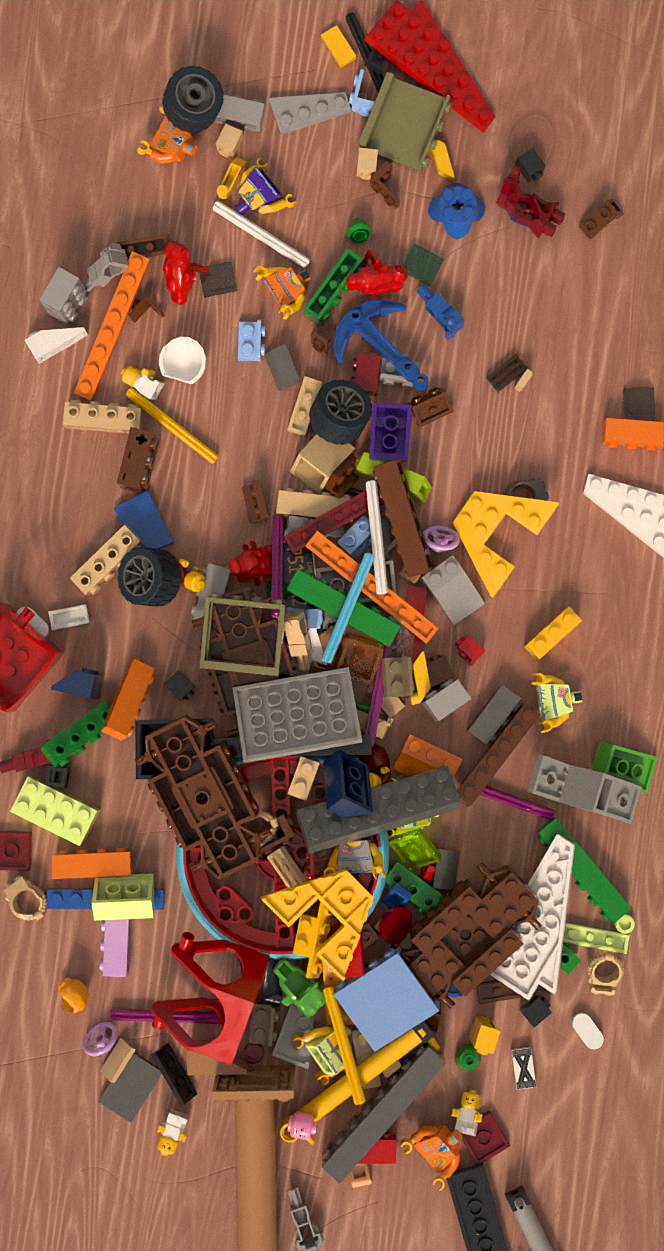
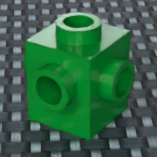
[560,943,581,975]

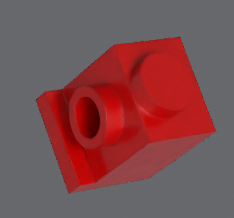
[454,636,485,666]

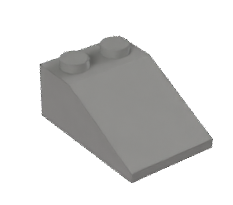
[420,555,485,625]

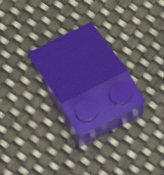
[369,403,412,462]

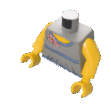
[324,839,386,880]

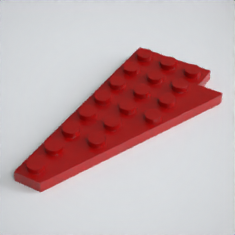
[364,0,495,133]

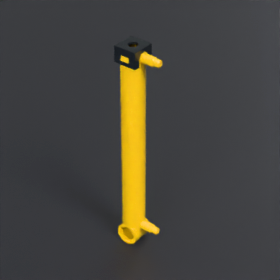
[280,1019,440,1145]

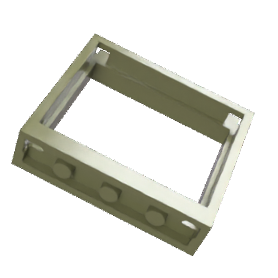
[200,593,287,676]

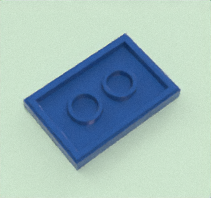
[114,491,173,549]

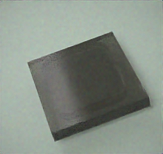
[199,261,237,298]
[623,387,655,421]

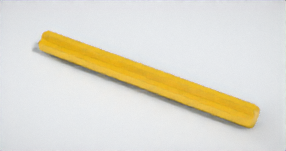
[125,388,218,464]
[323,986,365,1105]

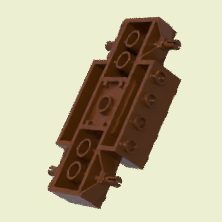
[191,587,296,738]
[135,714,272,880]
[390,862,542,1009]

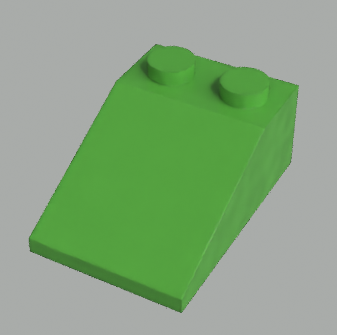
[591,740,658,794]

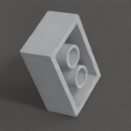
[39,267,88,326]
[422,678,471,722]

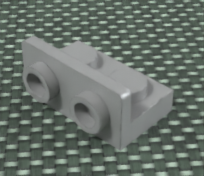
[379,358,420,388]

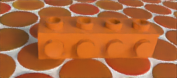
[101,659,155,741]
[52,847,133,879]

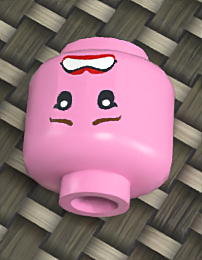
[287,1111,317,1140]

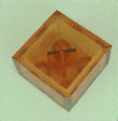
[333,632,384,685]

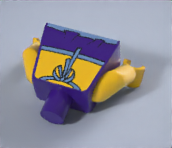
[236,158,296,215]

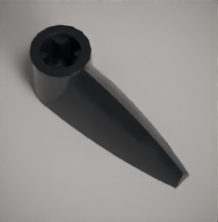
[261,958,283,1007]

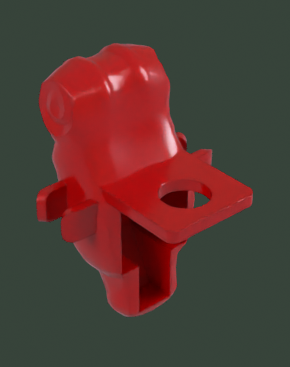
[163,241,209,305]
[346,250,407,298]
[228,541,272,586]

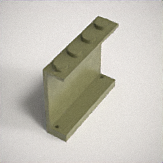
[358,72,453,172]

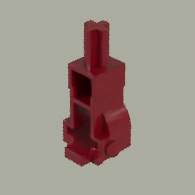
[0,739,51,773]

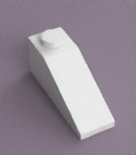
[25,327,88,364]

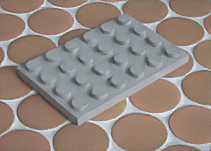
[232,667,362,763]

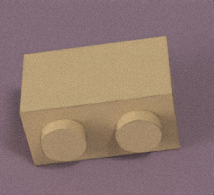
[288,756,320,800]

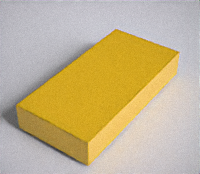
[321,25,356,68]

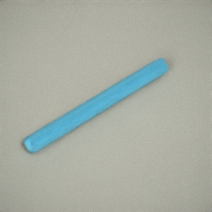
[322,553,375,663]

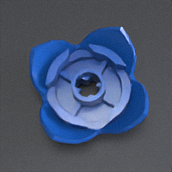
[428,183,485,240]

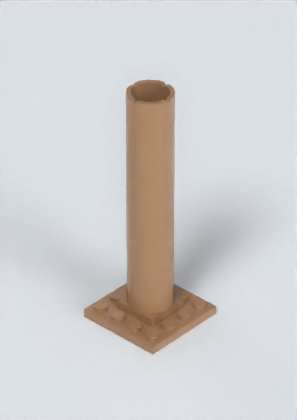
[212,1065,295,1251]

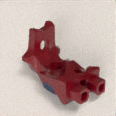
[496,165,565,238]

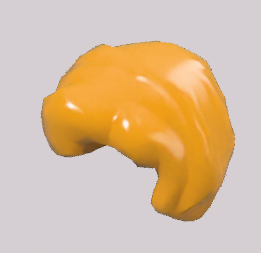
[58,977,89,1013]

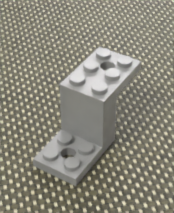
[527,754,642,824]

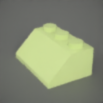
[92,874,154,921]

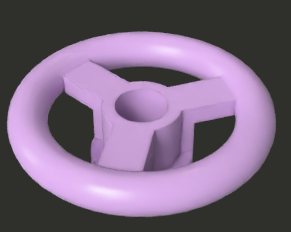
[423,525,460,552]
[83,1022,118,1056]

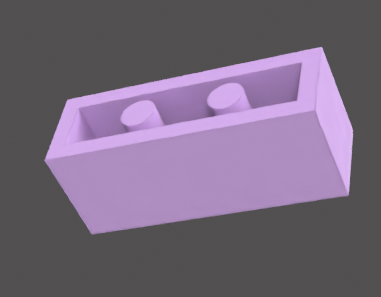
[100,919,131,977]

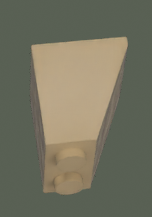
[290,434,355,495]

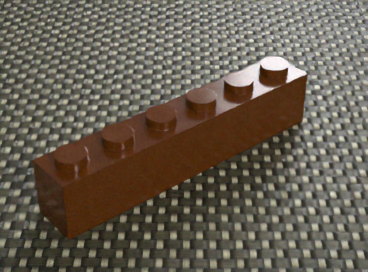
[373,458,434,578]
[457,703,541,807]

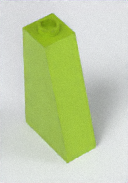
[356,452,432,504]

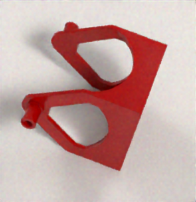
[0,602,64,712]
[151,932,270,1065]

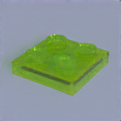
[389,828,442,870]

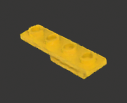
[293,901,333,979]

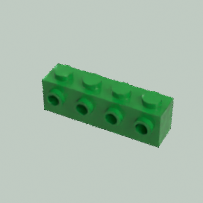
[303,248,363,326]
[41,701,110,768]
[385,860,444,915]

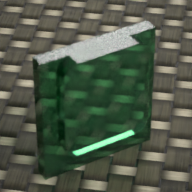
[403,244,444,286]

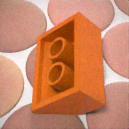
[392,734,462,778]

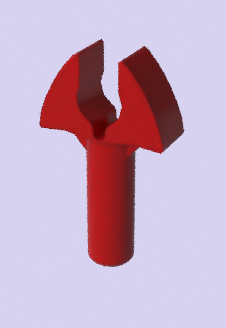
[420,843,438,881]

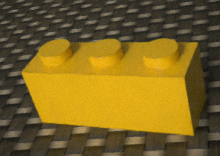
[524,607,582,660]
[469,1014,500,1055]

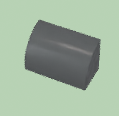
[265,344,300,391]
[432,848,460,890]

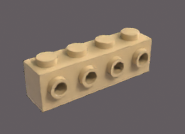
[63,400,143,433]
[70,525,144,595]

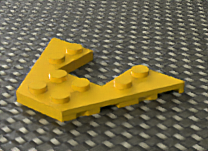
[453,491,560,598]
[260,869,374,981]

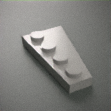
[269,92,351,135]
[272,1002,314,1069]

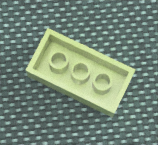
[10,776,100,846]

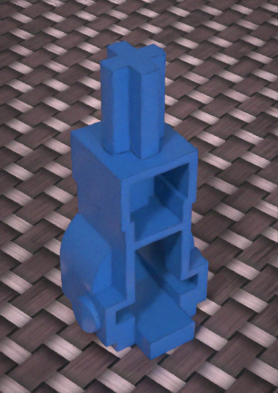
[417,285,464,340]

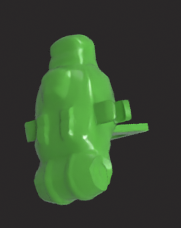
[273,959,326,1018]

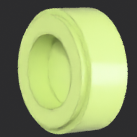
[614,914,635,934]

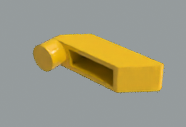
[431,140,455,181]
[217,157,247,199]
[410,651,431,705]

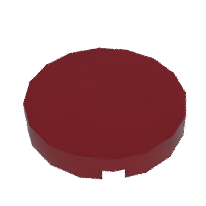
[379,905,412,944]

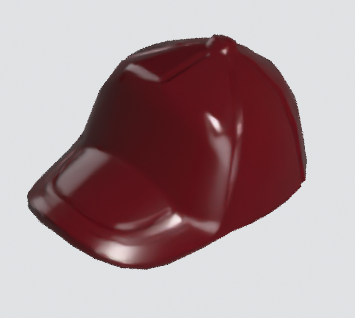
[359,744,391,776]

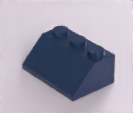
[51,668,103,699]
[323,750,373,817]

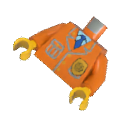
[137,106,198,164]
[400,1125,462,1191]

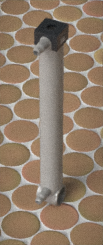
[505,1186,553,1251]

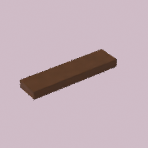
[476,980,552,1004]

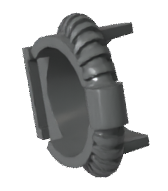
[503,478,549,501]

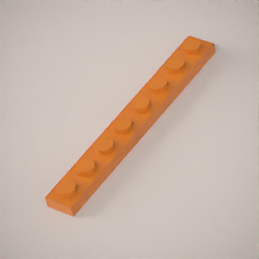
[74,251,151,401]
[305,531,439,644]

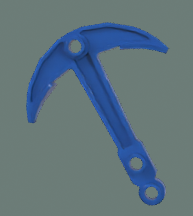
[334,299,429,391]

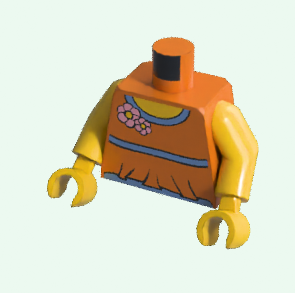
[253,266,311,320]

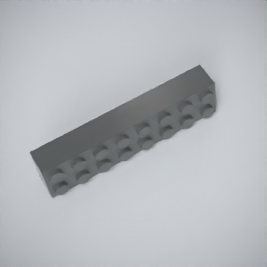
[297,765,461,854]
[321,1042,446,1184]

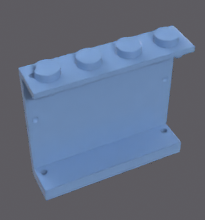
[333,946,440,1052]

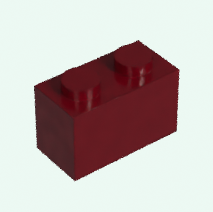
[351,353,381,396]

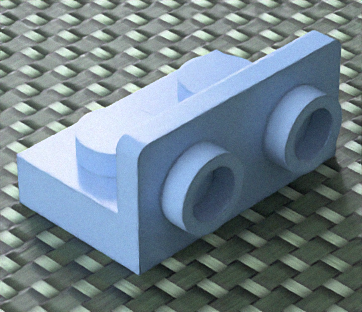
[238,320,265,361]
[338,516,372,561]

